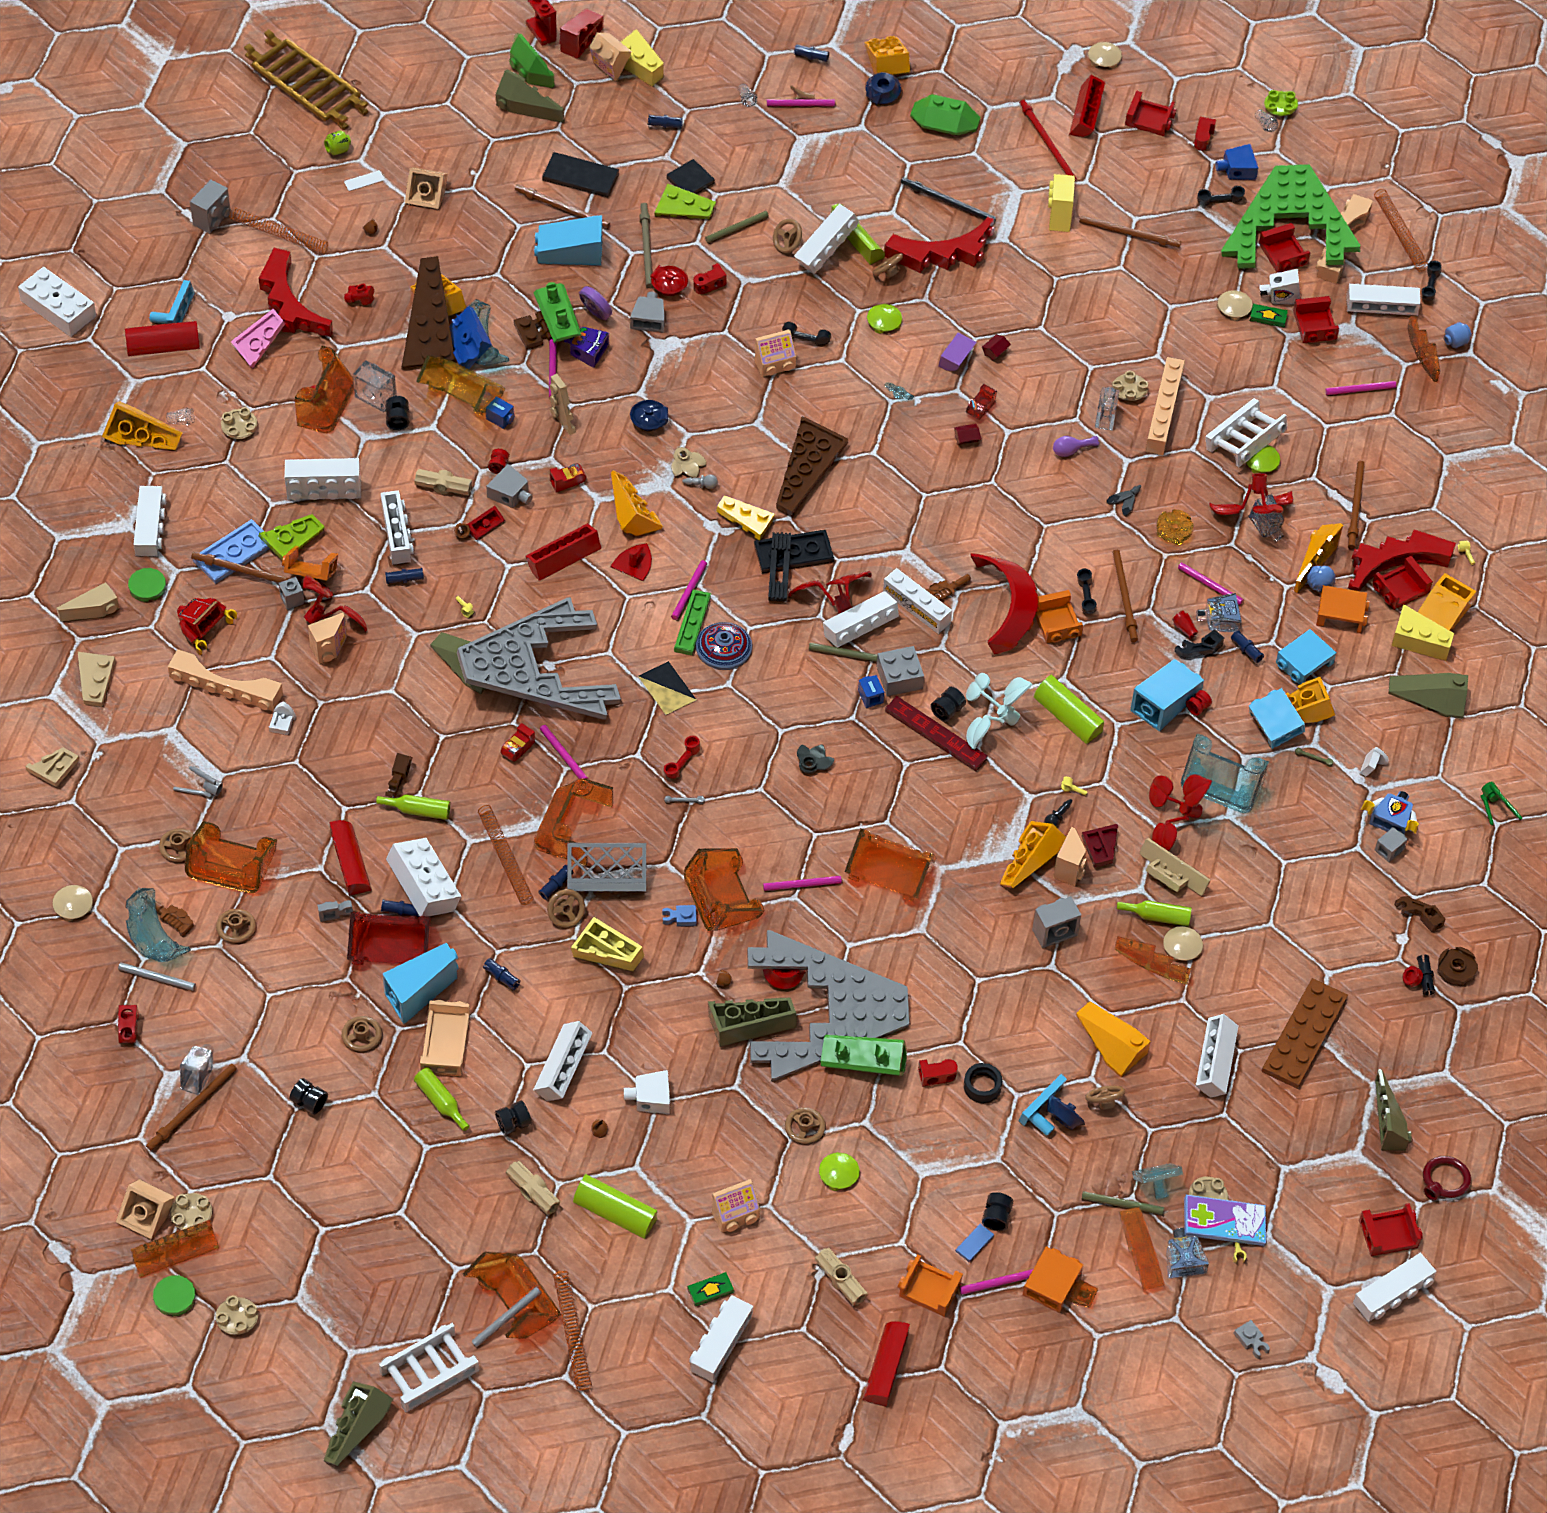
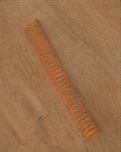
[1374,189,1428,272]
[229,207,328,254]
[478,805,533,905]
[553,1271,592,1390]

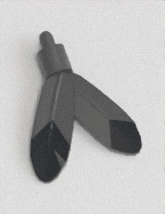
[1106,485,1141,516]

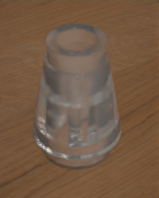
[738,84,757,107]
[1255,109,1278,132]
[166,407,195,425]

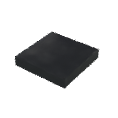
[666,159,715,194]

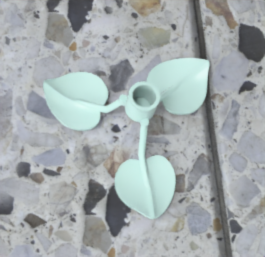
[966,673,1033,750]

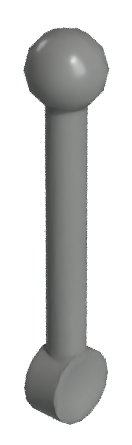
[664,796,705,804]

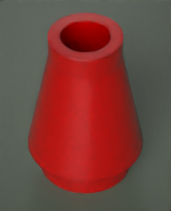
[1172,610,1198,639]

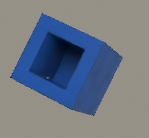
[486,396,515,429]
[858,675,885,708]

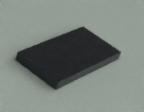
[542,152,619,198]
[754,529,834,574]

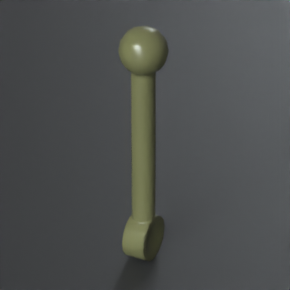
[1295,748,1333,767]

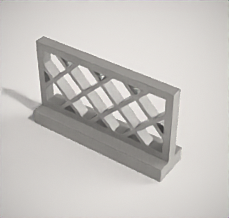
[567,843,646,891]

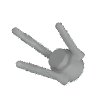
[173,766,223,798]

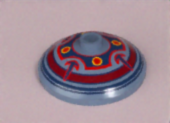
[696,622,752,670]

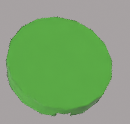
[128,568,166,602]
[153,1275,196,1316]

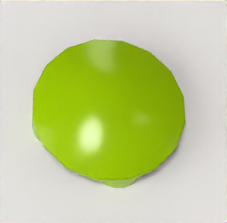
[1264,90,1298,116]
[867,304,902,334]
[1245,445,1280,474]
[819,1152,860,1191]

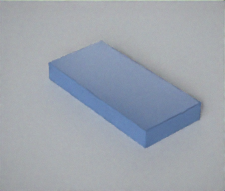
[955,1224,994,1263]

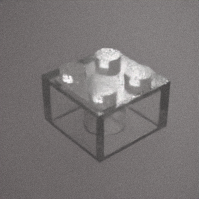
[353,360,397,412]

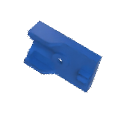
[449,306,492,369]

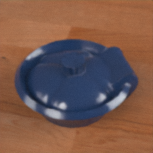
[865,72,901,105]
[630,400,669,431]
[1047,1095,1085,1130]

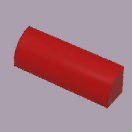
[1069,75,1105,137]
[125,321,200,356]
[526,523,602,581]
[329,820,372,896]
[862,1321,910,1407]

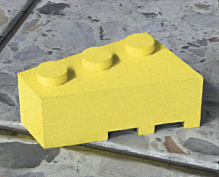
[621,29,664,86]
[1048,174,1075,232]
[1392,605,1454,661]
[571,917,644,971]

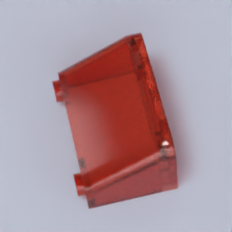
[347,912,432,965]

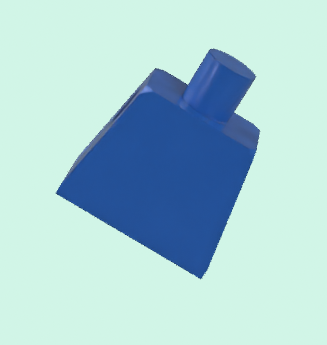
[1215,144,1258,180]

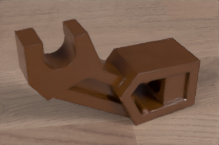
[385,753,413,798]
[1394,896,1446,932]

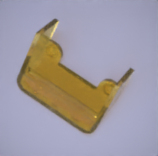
[416,355,506,415]

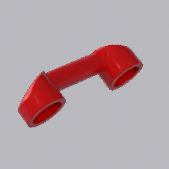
[664,736,700,778]

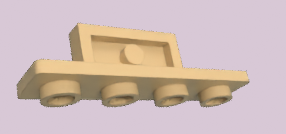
[1140,838,1210,896]

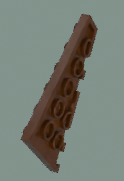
[401,256,455,368]
[776,416,848,516]

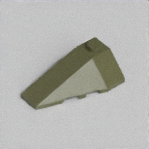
[496,69,564,123]
[430,632,486,694]
[1388,673,1468,719]
[1375,1069,1411,1151]
[324,1381,393,1466]

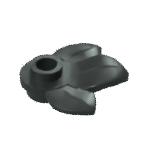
[797,744,834,774]

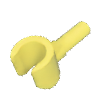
[1458,541,1475,565]
[456,596,474,618]
[1061,777,1087,796]
[1233,1242,1246,1263]

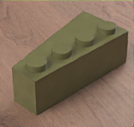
[708,997,797,1047]

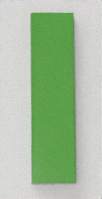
[674,589,711,656]

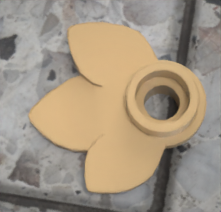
[671,447,706,478]

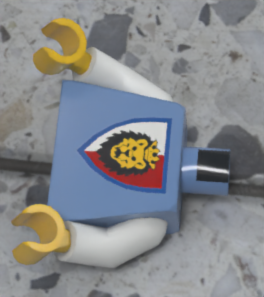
[1360,791,1419,835]

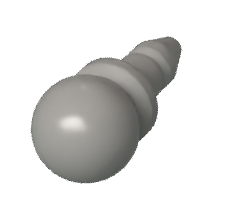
[682,474,718,489]

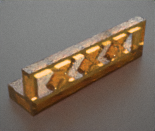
[131,1220,219,1278]

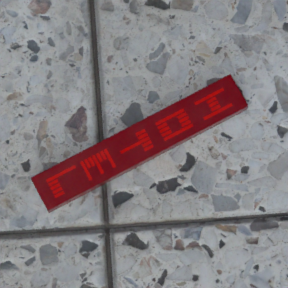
[885,696,988,771]

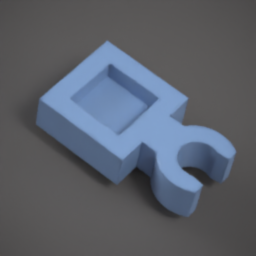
[662,905,696,926]

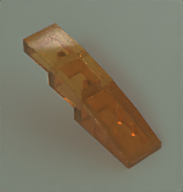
[1407,316,1440,382]
[1115,936,1191,985]
[1119,1207,1165,1291]

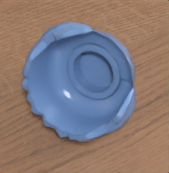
[1307,566,1336,592]

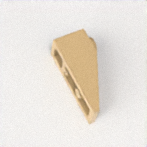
[57,582,119,621]

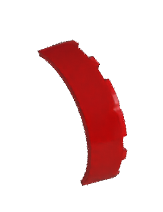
[970,553,1039,654]

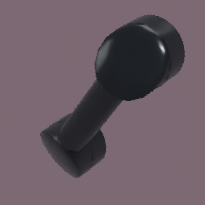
[1197,186,1245,206]
[1421,260,1442,300]
[782,322,832,346]
[1077,568,1097,614]

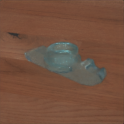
[884,382,914,400]

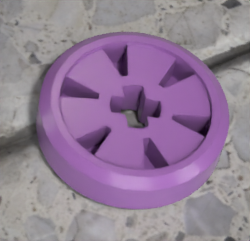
[579,286,612,320]

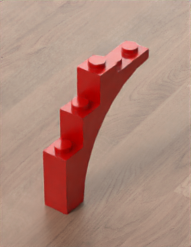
[884,217,995,273]
[259,248,333,337]
[1348,529,1456,591]

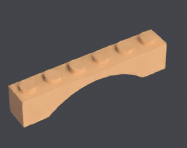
[1316,194,1373,284]
[1146,357,1185,455]
[168,649,283,711]

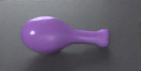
[1053,436,1099,457]

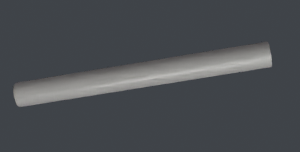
[118,962,196,991]
[472,1286,542,1347]

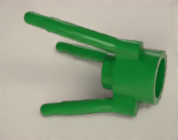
[1480,782,1522,825]

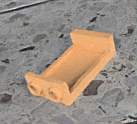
[420,1000,470,1076]

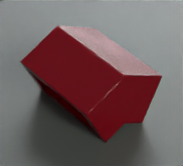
[982,334,1011,361]
[954,423,981,445]

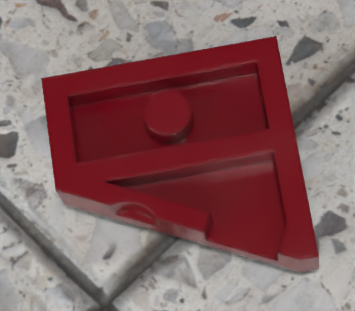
[1081,824,1118,868]

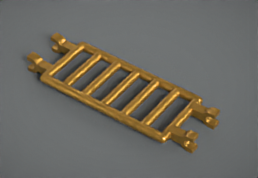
[244,30,368,131]

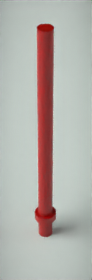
[1019,100,1077,182]

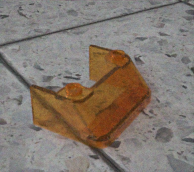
[534,778,613,865]
[463,1251,561,1339]

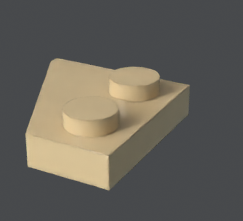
[25,748,79,787]

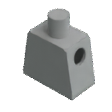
[630,292,664,332]
[486,464,533,508]

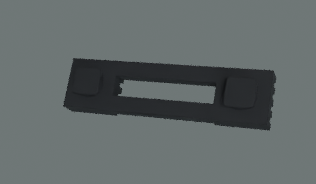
[768,532,791,602]

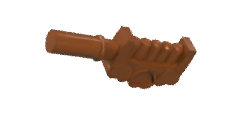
[926,574,971,601]
[145,896,194,937]

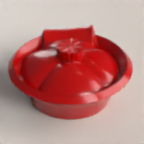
[650,265,688,296]
[763,969,806,989]

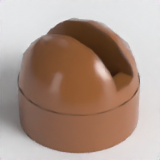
[363,219,378,234]
[454,523,470,538]
[716,970,732,987]
[591,1119,608,1137]

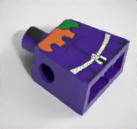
[564,327,609,368]

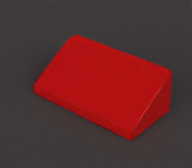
[466,506,505,540]

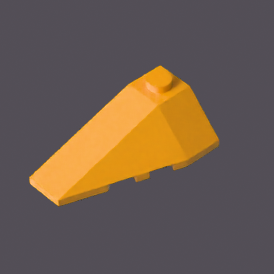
[102,401,183,450]
[611,470,663,536]
[1294,523,1343,593]
[1256,677,1335,728]
[1000,821,1066,888]
[1076,1001,1151,1077]

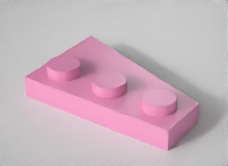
[231,309,285,369]

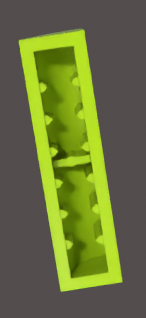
[831,204,885,264]
[1034,674,1104,744]
[573,1174,657,1239]

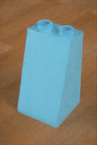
[534,215,602,266]
[1130,659,1204,732]
[382,943,459,1024]

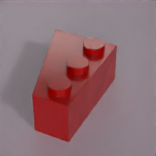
[559,9,604,59]

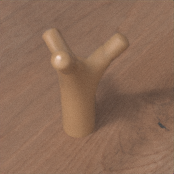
[790,85,815,99]

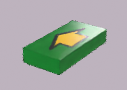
[1250,304,1288,327]
[687,1272,734,1307]

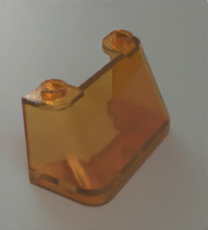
[294,345,355,433]
[185,821,277,893]
[844,828,936,902]
[684,848,765,931]

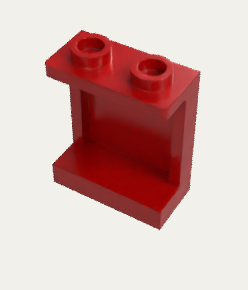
[526,0,557,46]
[1125,90,1177,136]
[1259,223,1311,273]
[1293,296,1339,343]
[1372,556,1433,610]
[1359,1203,1423,1257]

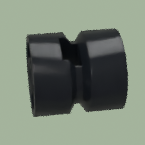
[385,396,410,430]
[930,687,966,722]
[289,1078,328,1115]
[495,1100,532,1135]
[982,1192,1014,1231]

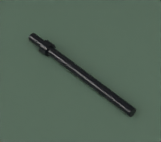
[901,177,996,223]

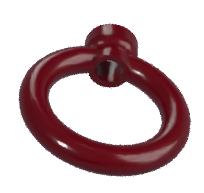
[1423,1156,1471,1201]

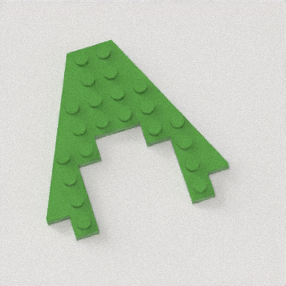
[1221,164,1360,268]

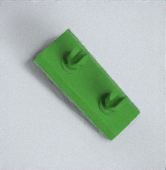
[534,282,582,343]
[821,1035,907,1076]

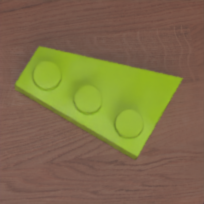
[654,184,716,219]
[258,514,325,560]

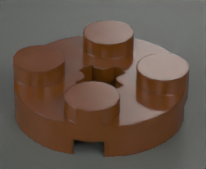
[1437,947,1478,986]

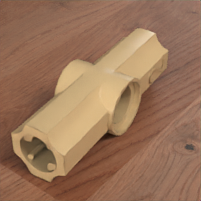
[415,469,472,495]
[506,1161,560,1215]
[815,1248,868,1306]

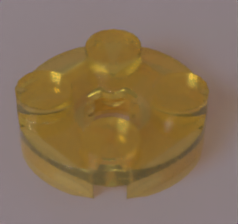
[1156,509,1194,545]

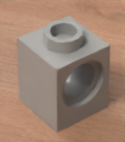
[278,577,304,610]
[1375,827,1407,862]

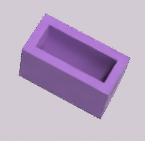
[938,333,976,371]

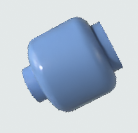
[1444,322,1472,348]

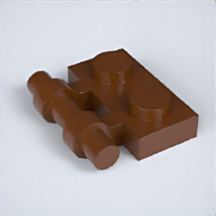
[514,311,552,350]

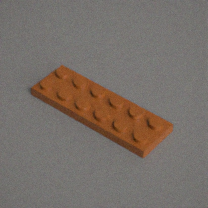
[1261,978,1348,1089]

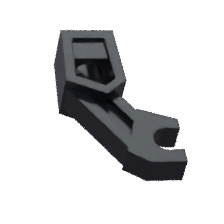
[1174,630,1225,658]

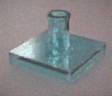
[1132,1163,1183,1199]

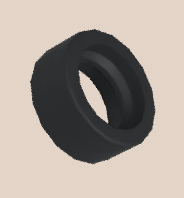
[963,1063,1003,1103]

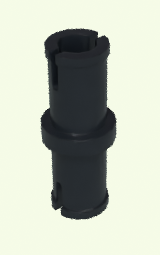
[1417,955,1436,995]

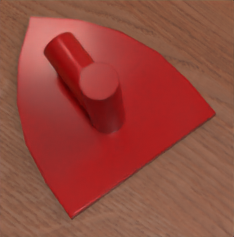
[610,543,652,581]

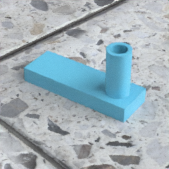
[150,280,195,324]
[1018,1074,1067,1136]

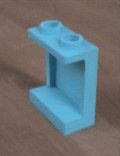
[1276,629,1337,685]
[1249,688,1305,749]

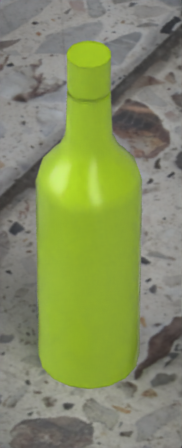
[376,795,451,820]
[1116,900,1192,927]
[414,1068,469,1131]

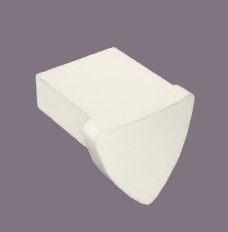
[269,702,296,735]
[1360,747,1389,777]

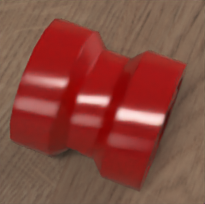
[488,448,509,474]
[1186,690,1212,716]

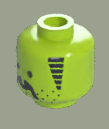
[324,131,351,156]

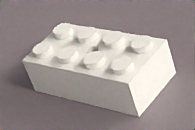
[18,267,96,337]
[285,458,361,500]
[386,838,461,918]

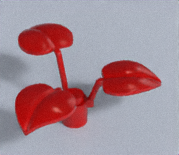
[1209,473,1294,515]
[788,571,872,614]
[303,575,367,632]
[1149,774,1212,851]

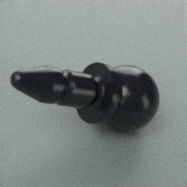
[1044,799,1073,827]

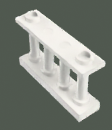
[1205,398,1287,467]
[379,1323,479,1412]

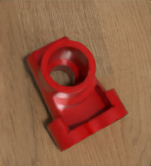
[344,283,375,305]

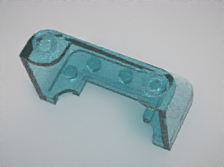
[1181,733,1269,813]

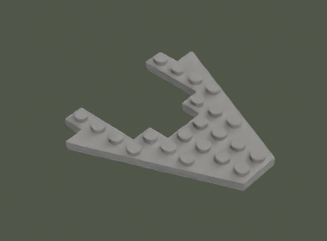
[457,597,621,719]
[747,930,909,1081]

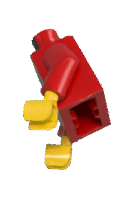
[177,598,237,655]

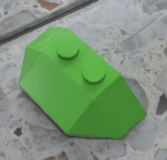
[509,33,555,88]
[910,94,981,135]

